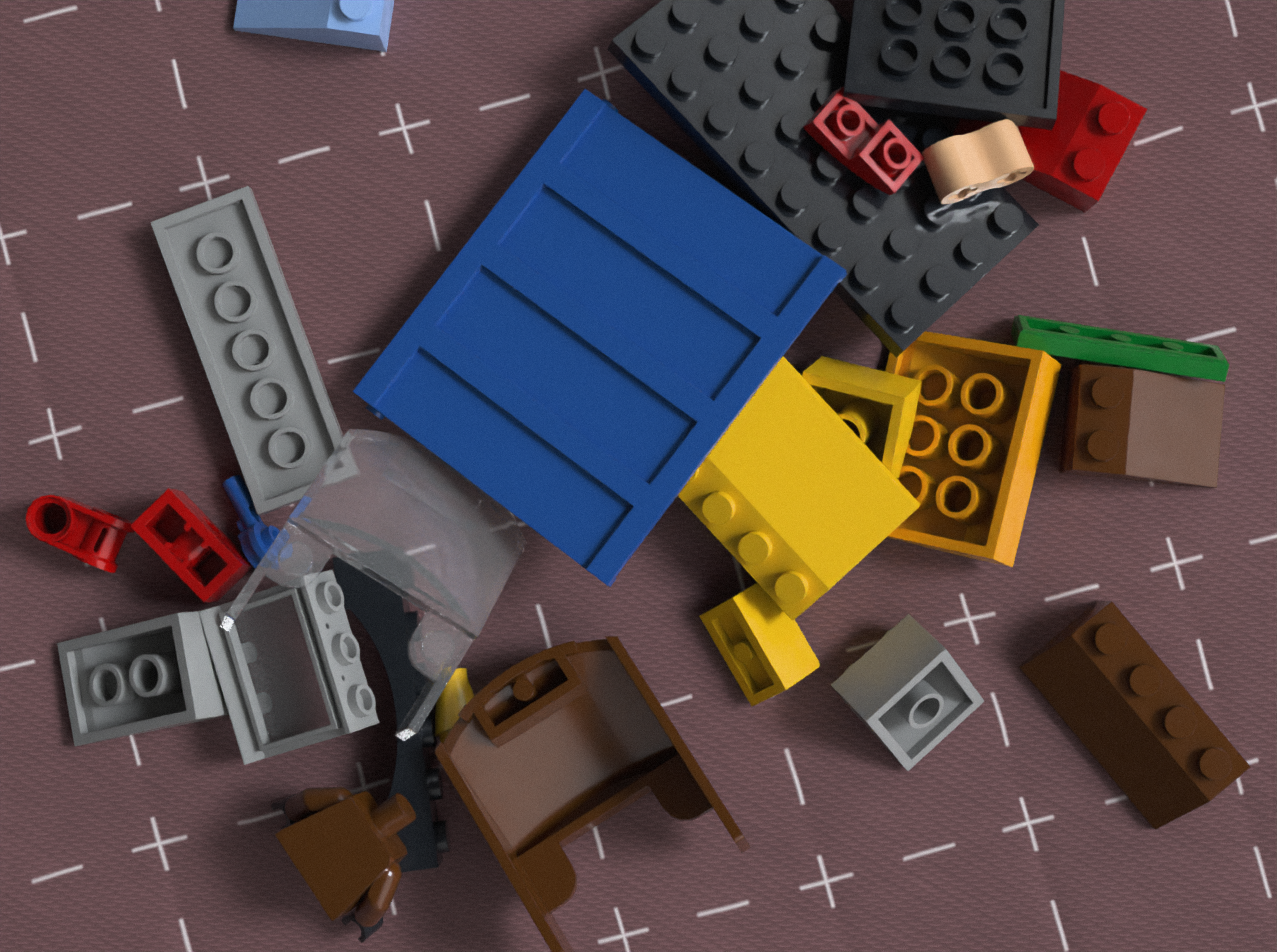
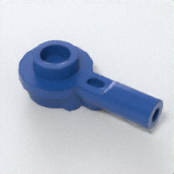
[222,475,289,573]

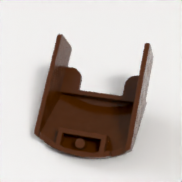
[435,636,751,952]

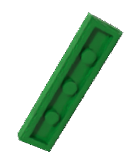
[1011,315,1229,382]

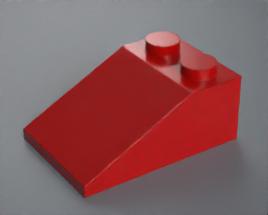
[953,70,1147,213]

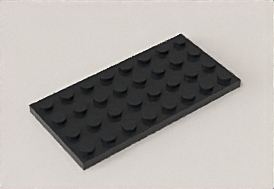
[607,0,1039,358]

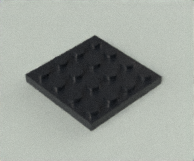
[843,0,1065,130]

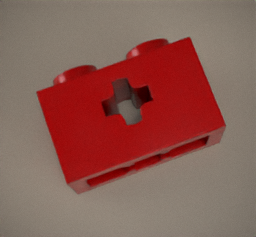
[130,488,253,602]

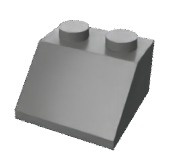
[831,614,984,771]

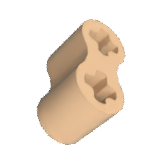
[922,119,1034,205]

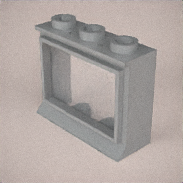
[198,570,379,765]

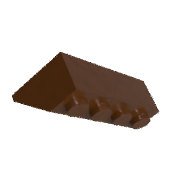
[1019,601,1250,830]

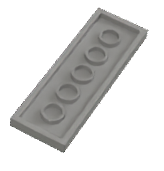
[150,186,359,516]

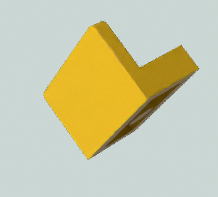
[699,582,820,707]

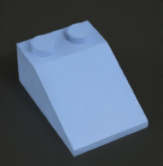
[233,0,394,52]

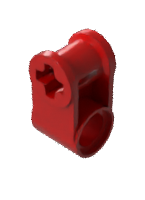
[25,495,134,573]

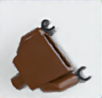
[271,787,416,943]

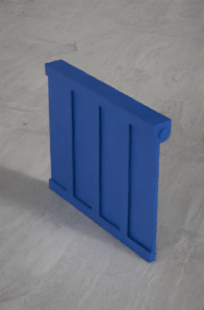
[352,89,847,587]

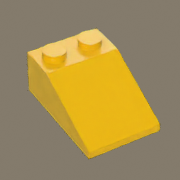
[802,356,922,479]

